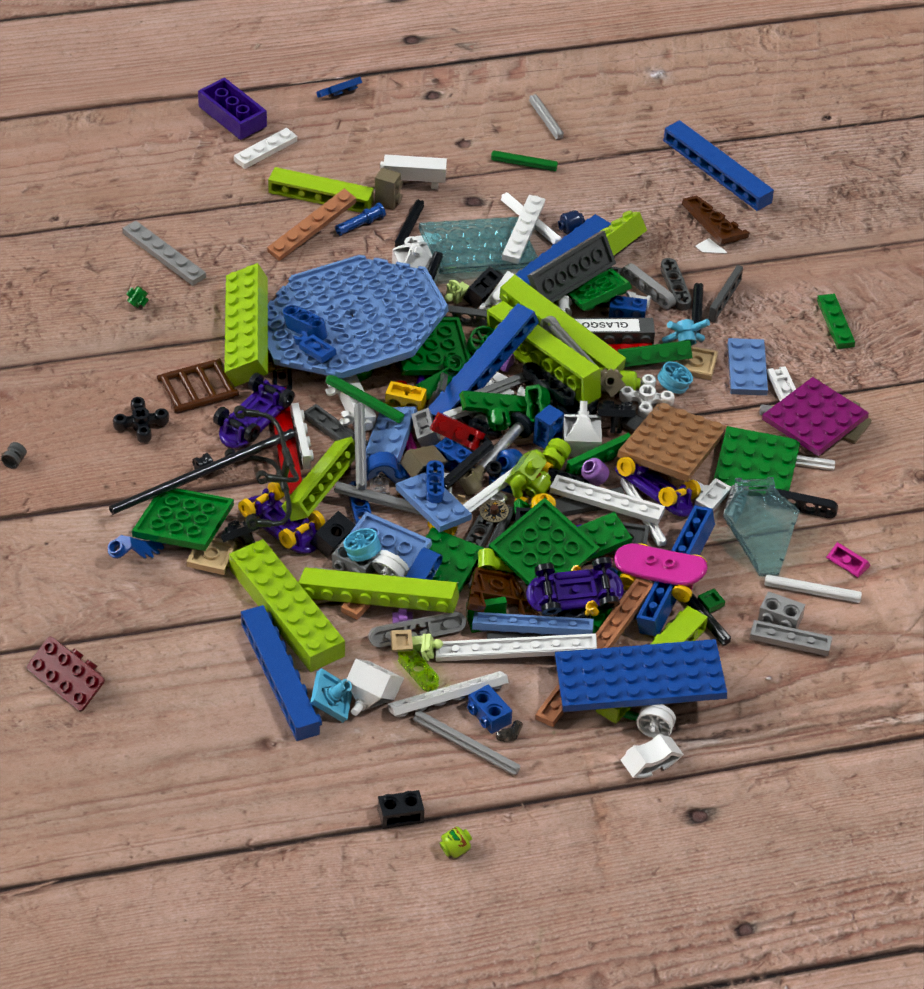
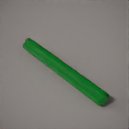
[326,375,405,423]

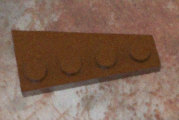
[682,196,750,245]

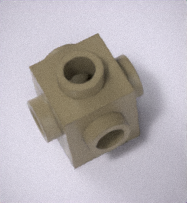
[601,368,626,397]

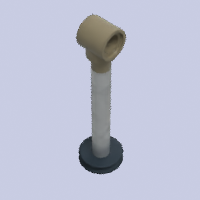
[458,412,534,495]

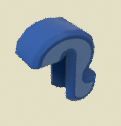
[366,452,410,484]

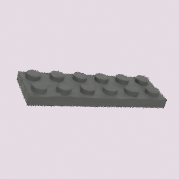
[527,231,616,303]

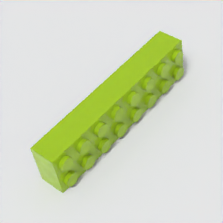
[224,263,268,387]
[487,301,601,405]
[229,539,345,673]

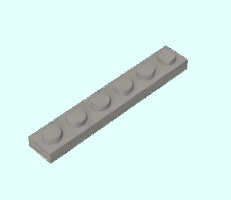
[122,221,206,286]

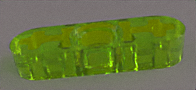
[398,648,439,692]

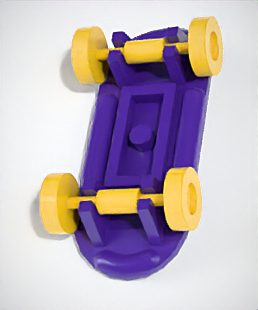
[615,457,701,517]
[238,482,325,554]

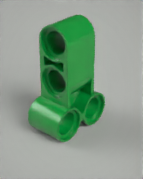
[415,354,464,400]

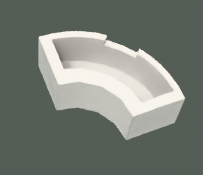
[621,734,684,778]

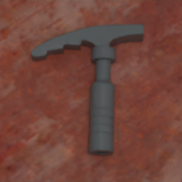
[425,372,448,409]

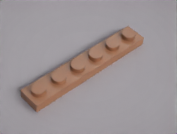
[267,188,357,261]

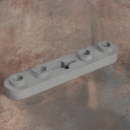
[368,611,466,647]

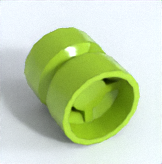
[542,438,571,470]

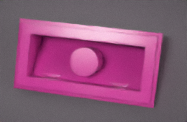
[826,542,870,578]

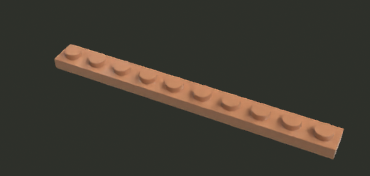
[535,577,653,727]

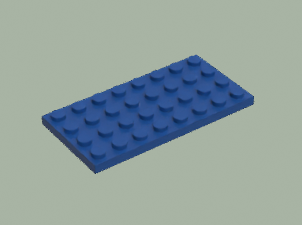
[555,639,727,712]

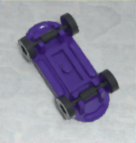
[213,373,295,449]
[526,557,624,615]

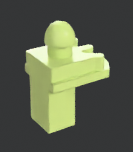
[444,280,469,304]
[411,633,443,661]

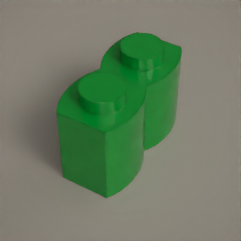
[525,384,550,425]

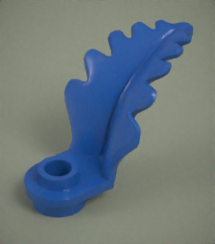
[108,535,166,559]

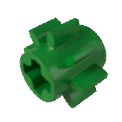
[126,286,149,308]

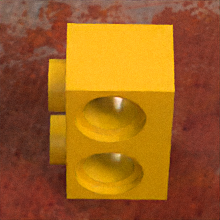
[385,381,427,411]

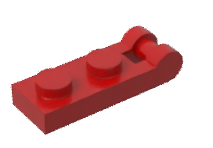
[430,412,486,451]

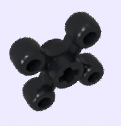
[113,397,169,443]

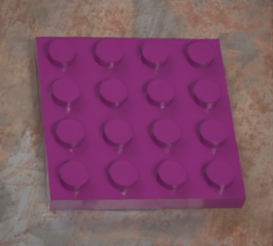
[762,377,869,456]

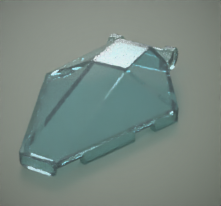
[723,477,799,576]

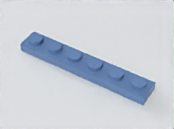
[472,612,594,635]

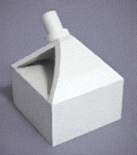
[392,241,437,282]
[562,401,602,457]
[346,659,404,716]

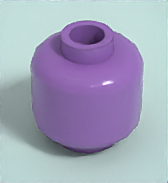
[581,458,609,486]

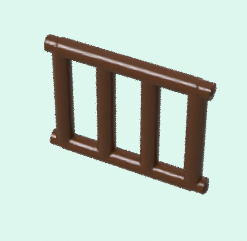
[157,358,239,413]

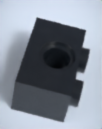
[310,511,356,558]

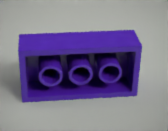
[198,77,267,140]

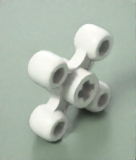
[619,374,675,419]

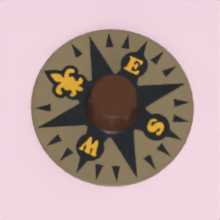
[480,500,509,523]

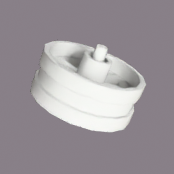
[372,550,409,577]
[636,704,676,738]

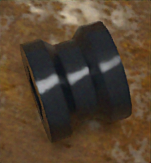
[192,453,213,470]

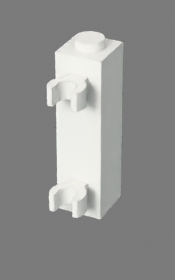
[380,155,447,190]
[325,375,377,431]

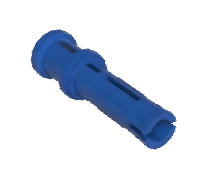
[335,203,386,236]

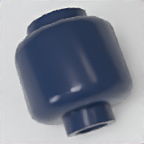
[558,210,585,235]

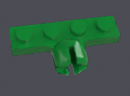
[459,390,528,432]

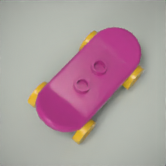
[614,544,708,602]

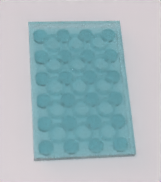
[418,217,538,274]

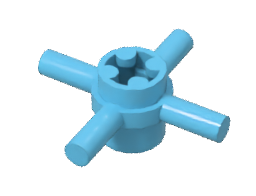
[662,319,710,346]

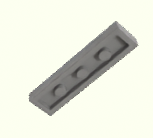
[750,620,832,656]

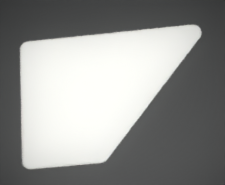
[695,238,727,253]

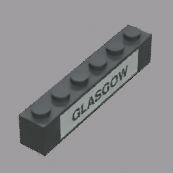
[574,318,655,345]

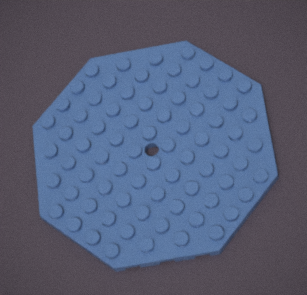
[268,255,449,379]

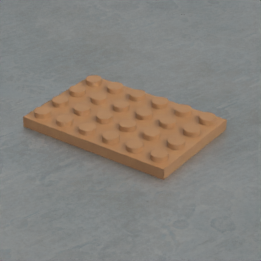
[617,403,727,482]

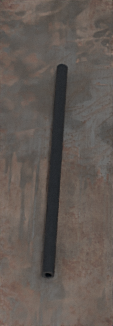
[109,429,295,515]

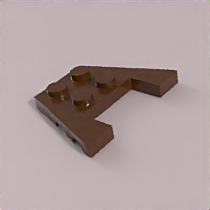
[466,567,540,616]

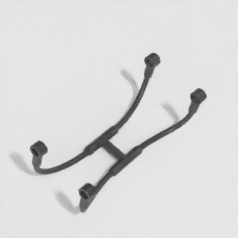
[224,405,299,529]

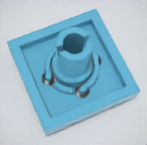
[310,668,352,723]

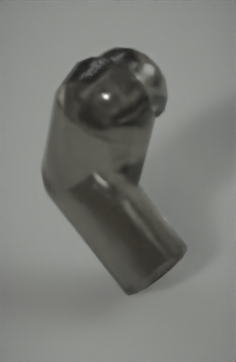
[496,720,523,742]

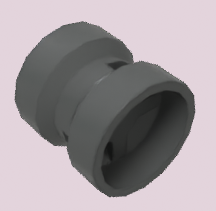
[1,442,27,469]

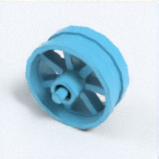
[658,361,693,394]
[343,528,381,562]

